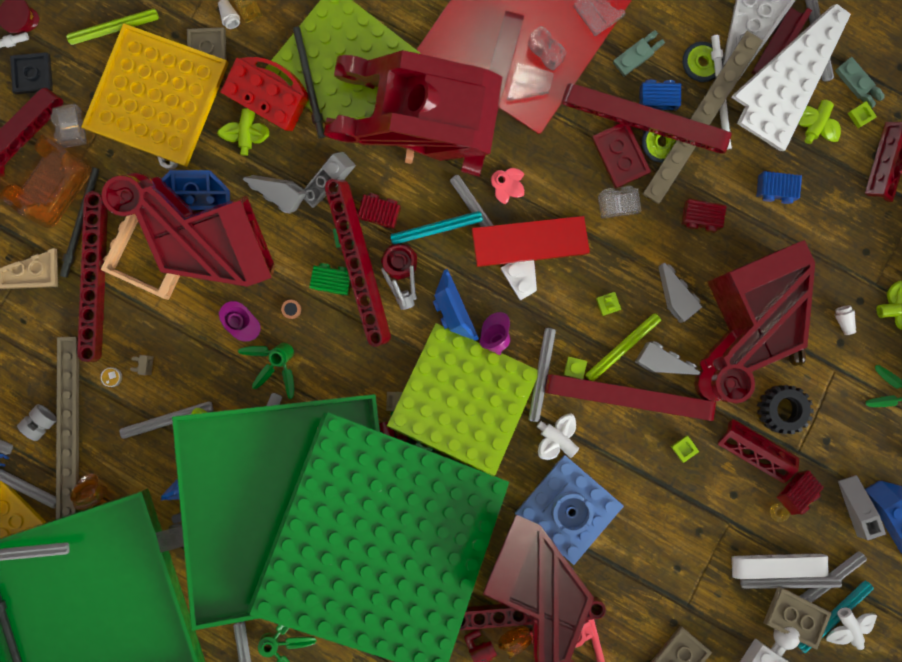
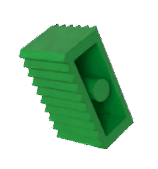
[309,263,351,296]

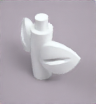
[537,413,579,460]
[826,608,877,650]

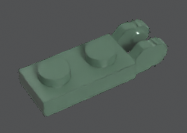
[612,30,665,77]
[835,57,885,108]

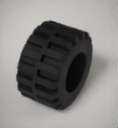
[757,385,814,434]

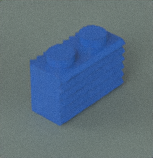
[640,80,681,111]
[756,171,802,204]

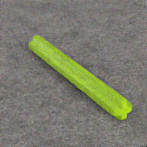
[66,8,159,45]
[585,313,661,381]

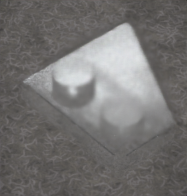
[573,0,626,36]
[507,63,554,100]

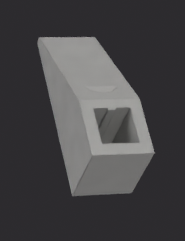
[304,152,356,208]
[243,175,307,213]
[658,263,702,323]
[635,341,700,375]
[838,475,886,540]

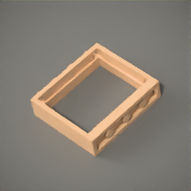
[101,214,180,300]

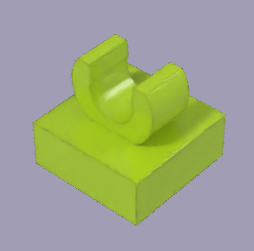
[596,292,621,316]

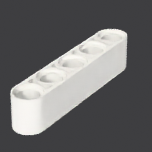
[732,554,829,579]

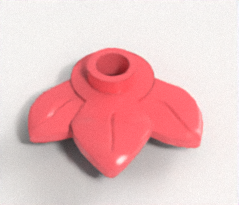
[491,168,524,204]

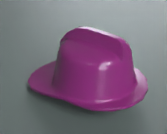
[219,301,260,342]
[480,312,510,355]

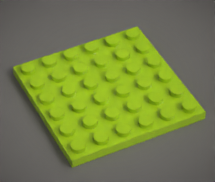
[265,0,420,123]
[387,323,538,477]

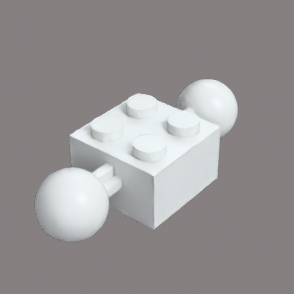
[740,627,800,662]

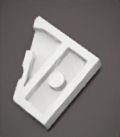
[500,261,537,301]

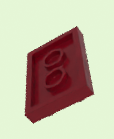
[592,123,651,189]

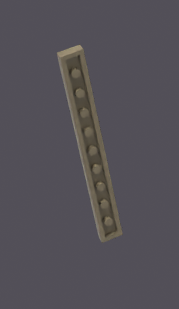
[642,30,763,204]
[56,337,79,519]

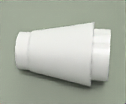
[218,0,240,29]
[835,305,856,335]

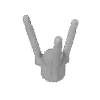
[381,265,417,310]

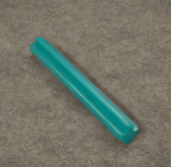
[390,211,483,244]
[798,580,874,653]

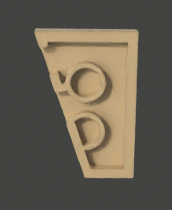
[0,248,58,289]

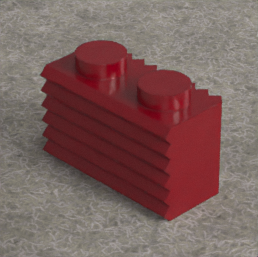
[357,193,401,230]
[681,199,727,233]
[776,470,824,515]

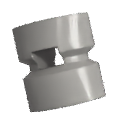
[17,404,57,441]

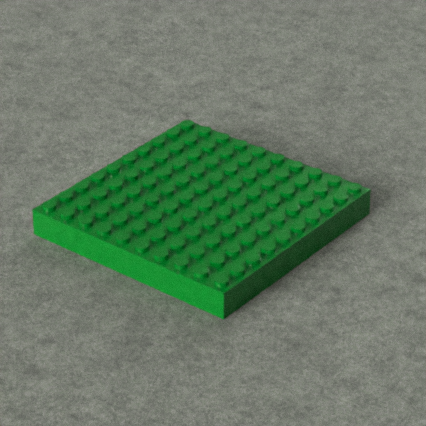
[172,394,380,631]
[247,412,509,662]
[0,488,206,662]

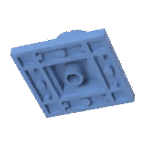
[515,455,624,565]

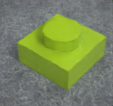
[848,101,877,129]
[564,357,587,380]
[671,435,699,463]

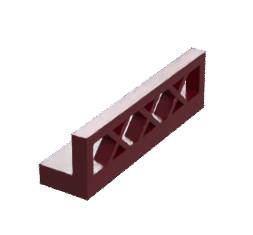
[751,7,813,75]
[865,122,902,202]
[718,419,799,484]

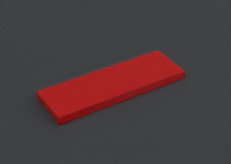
[472,216,590,267]

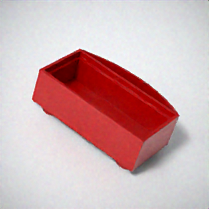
[220,57,309,131]

